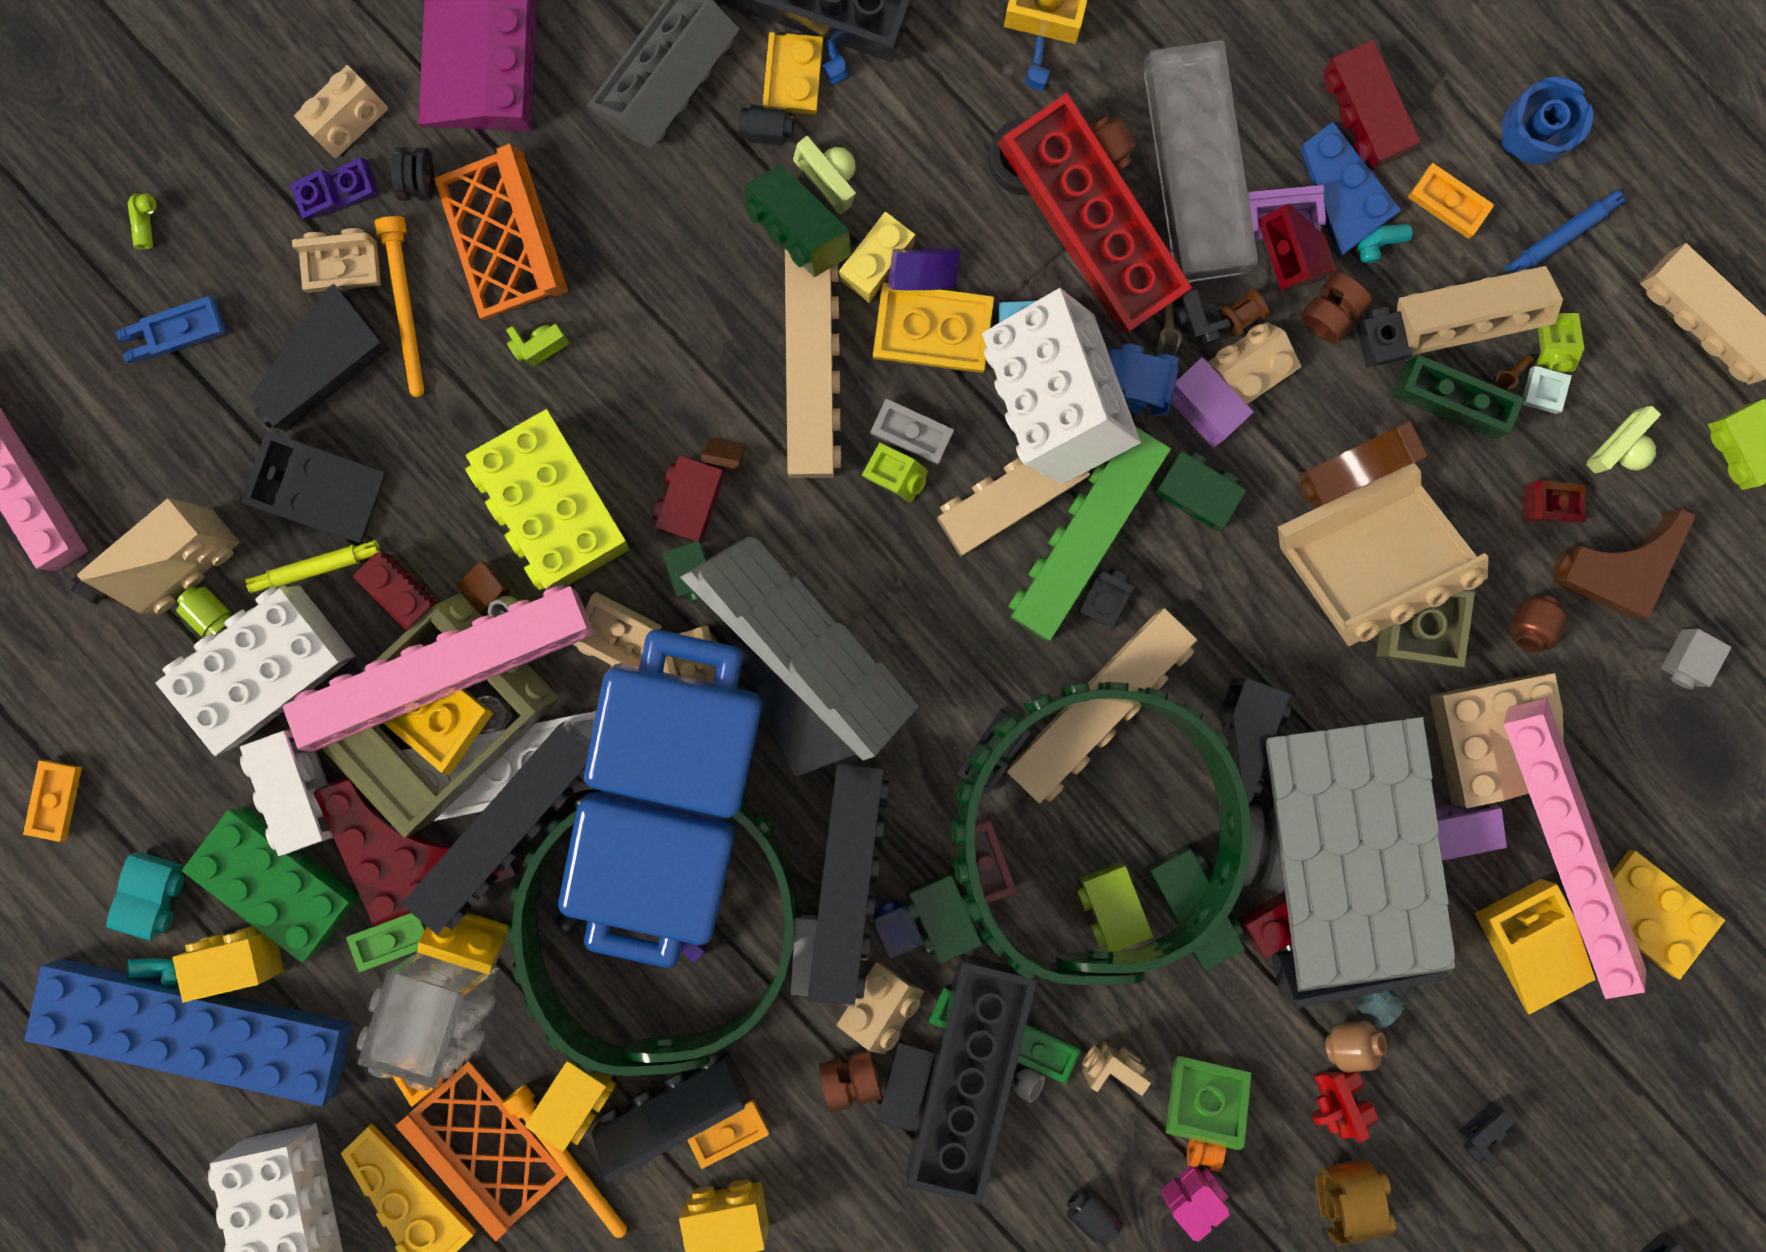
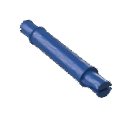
[1505,190,1625,274]

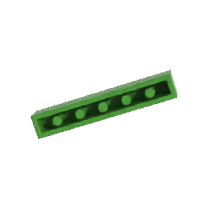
[1008,426,1171,641]

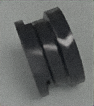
[391,147,435,201]

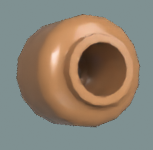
[1326,1020,1387,1073]

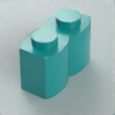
[106,852,184,941]

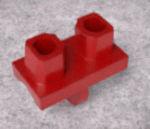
[1312,1071,1379,1142]

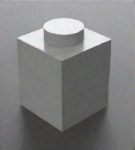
[1661,629,1732,690]

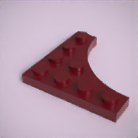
[313,777,517,926]

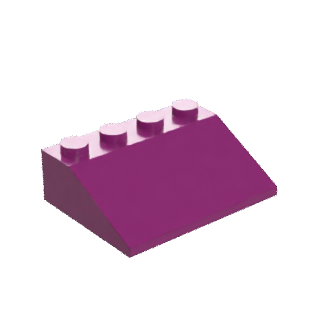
[419,0,537,131]

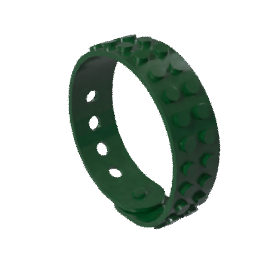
[950,682,1251,985]
[508,790,798,1076]

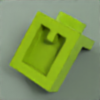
[1536,313,1584,373]
[506,323,571,367]
[862,442,928,503]

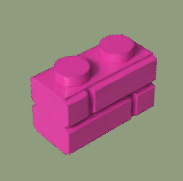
[1161,1166,1229,1242]

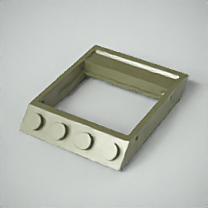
[322,593,560,839]

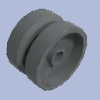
[1243,803,1285,893]

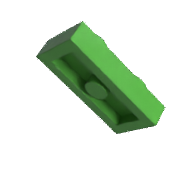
[346,913,427,972]

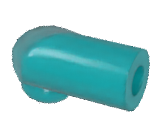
[1357,224,1412,263]
[127,958,179,987]

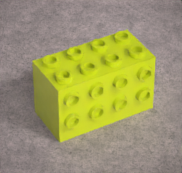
[465,409,629,591]

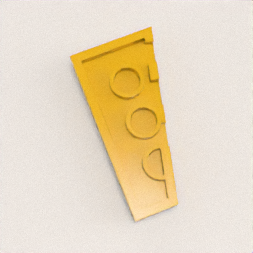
[341,1123,476,1252]

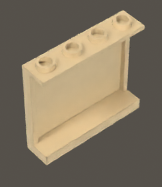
[1278,463,1489,647]

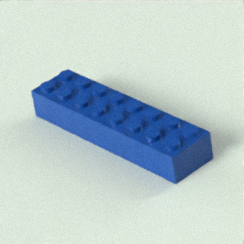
[24,959,353,1106]

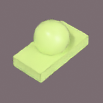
[793,136,856,215]
[1586,405,1661,474]

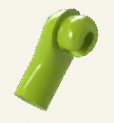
[127,193,156,250]

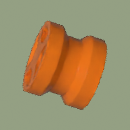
[1187,1139,1226,1172]

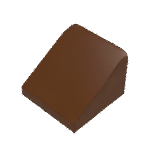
[701,438,745,472]
[457,561,510,614]

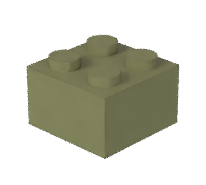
[1376,590,1475,667]

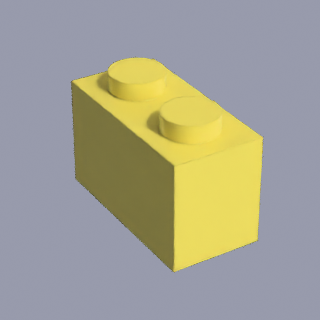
[839,212,915,303]

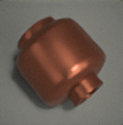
[1088,114,1137,171]
[1509,595,1567,653]

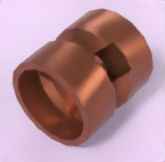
[1300,272,1372,345]
[819,1051,883,1113]

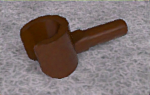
[1491,355,1534,393]

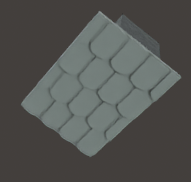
[680,536,919,777]
[1266,717,1455,992]

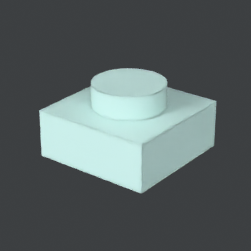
[1522,366,1572,414]

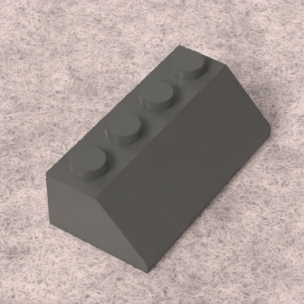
[587,0,740,149]

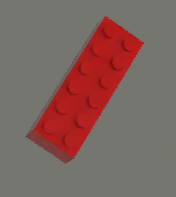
[997,93,1192,333]

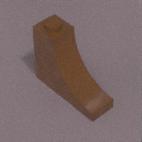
[1299,421,1428,508]
[1552,509,1696,620]

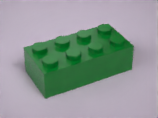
[181,806,361,963]

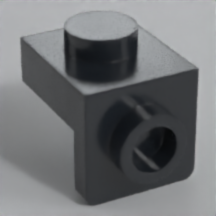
[1174,289,1231,345]

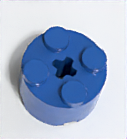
[1502,77,1593,165]
[1108,344,1179,416]

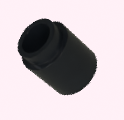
[739,104,794,146]
[1066,1188,1123,1246]

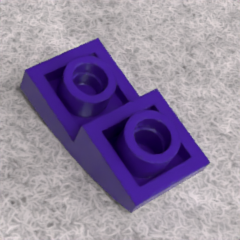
[290,157,380,220]
[888,247,961,291]

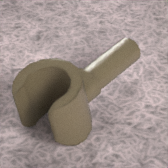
[1155,302,1182,356]

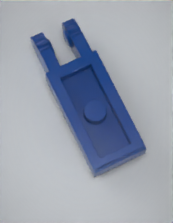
[116,296,227,364]

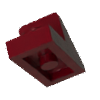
[1523,480,1586,523]

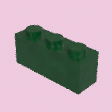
[744,164,851,278]
[1392,355,1525,439]
[1145,845,1245,972]

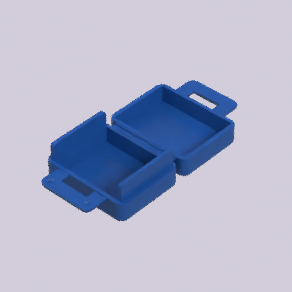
[558,629,763,968]

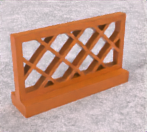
[434,144,569,320]
[396,1060,567,1242]

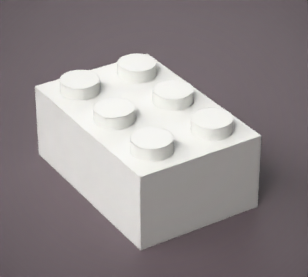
[240,730,333,856]

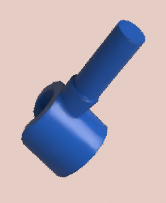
[1025,36,1051,91]
[822,40,848,84]

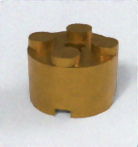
[1315,1159,1396,1246]

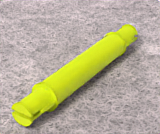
[246,540,381,594]

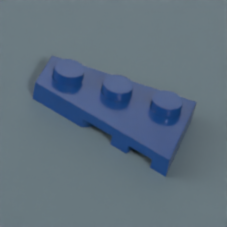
[1300,122,1401,258]

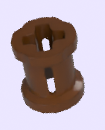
[1219,288,1270,336]

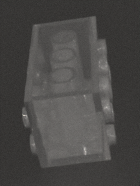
[356,952,499,1090]

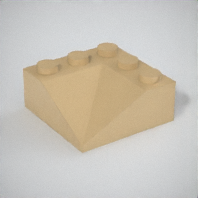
[77,498,240,615]
[1429,673,1564,808]

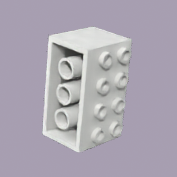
[982,288,1141,485]
[155,585,356,756]
[208,1123,343,1252]

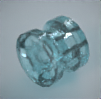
[1356,991,1405,1030]

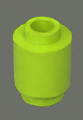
[176,586,231,638]

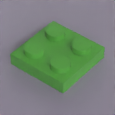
[1165,1056,1251,1150]

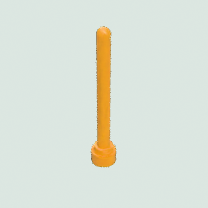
[374,216,424,397]
[501,1084,627,1238]

